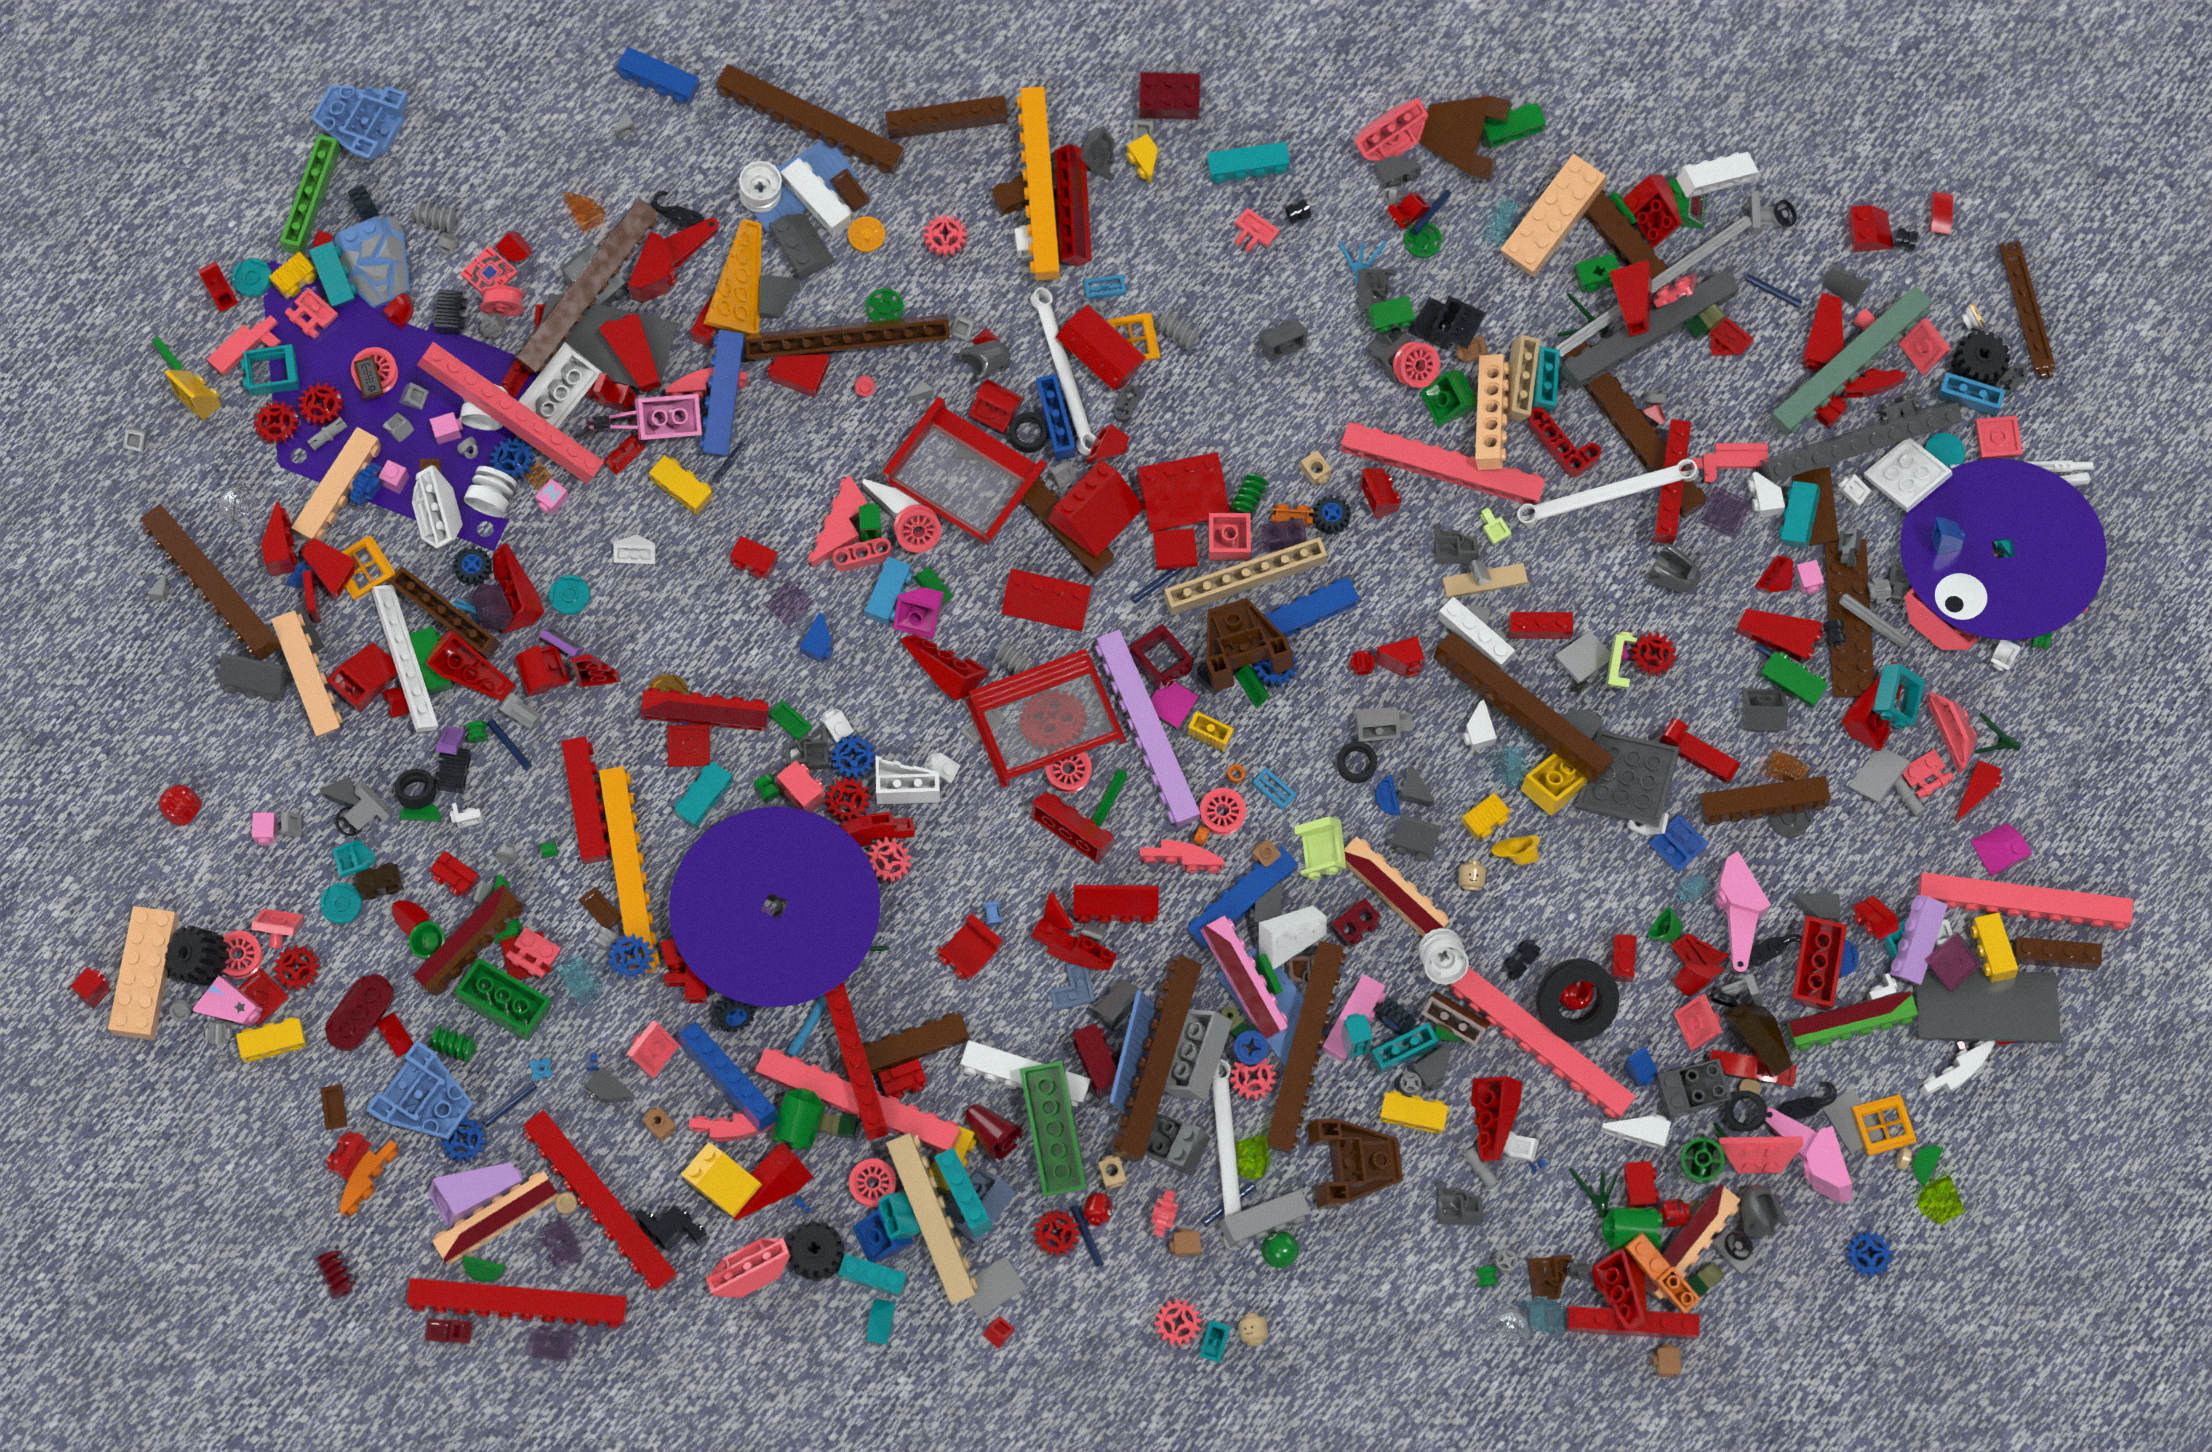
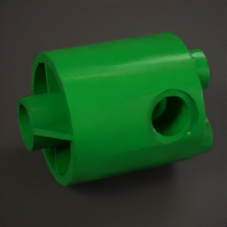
[772,1088,826,1150]
[1680,1138,1725,1184]
[1602,1207,1662,1250]

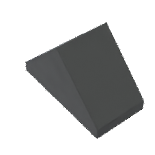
[1401,765,1435,807]
[320,777,360,807]

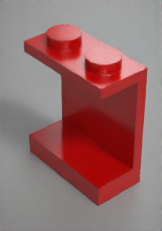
[937,913,1003,982]

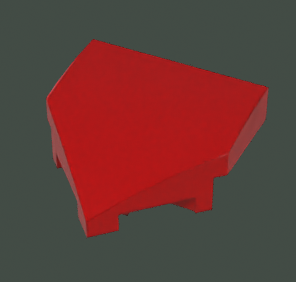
[1710,317,1754,356]

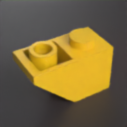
[1126,134,1158,184]

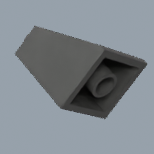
[561,242,628,307]

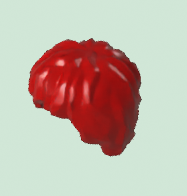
[159,785,202,826]
[1559,981,1595,1010]

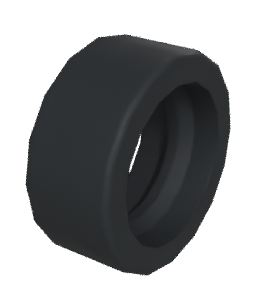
[1009,412,1048,453]
[1337,742,1377,783]
[395,768,437,810]
[1725,1091,1767,1131]

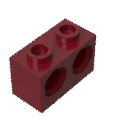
[1331,898,1381,947]

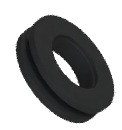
[1536,958,1619,1041]

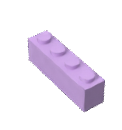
[1890,895,1948,985]

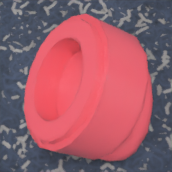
[855,375,875,397]

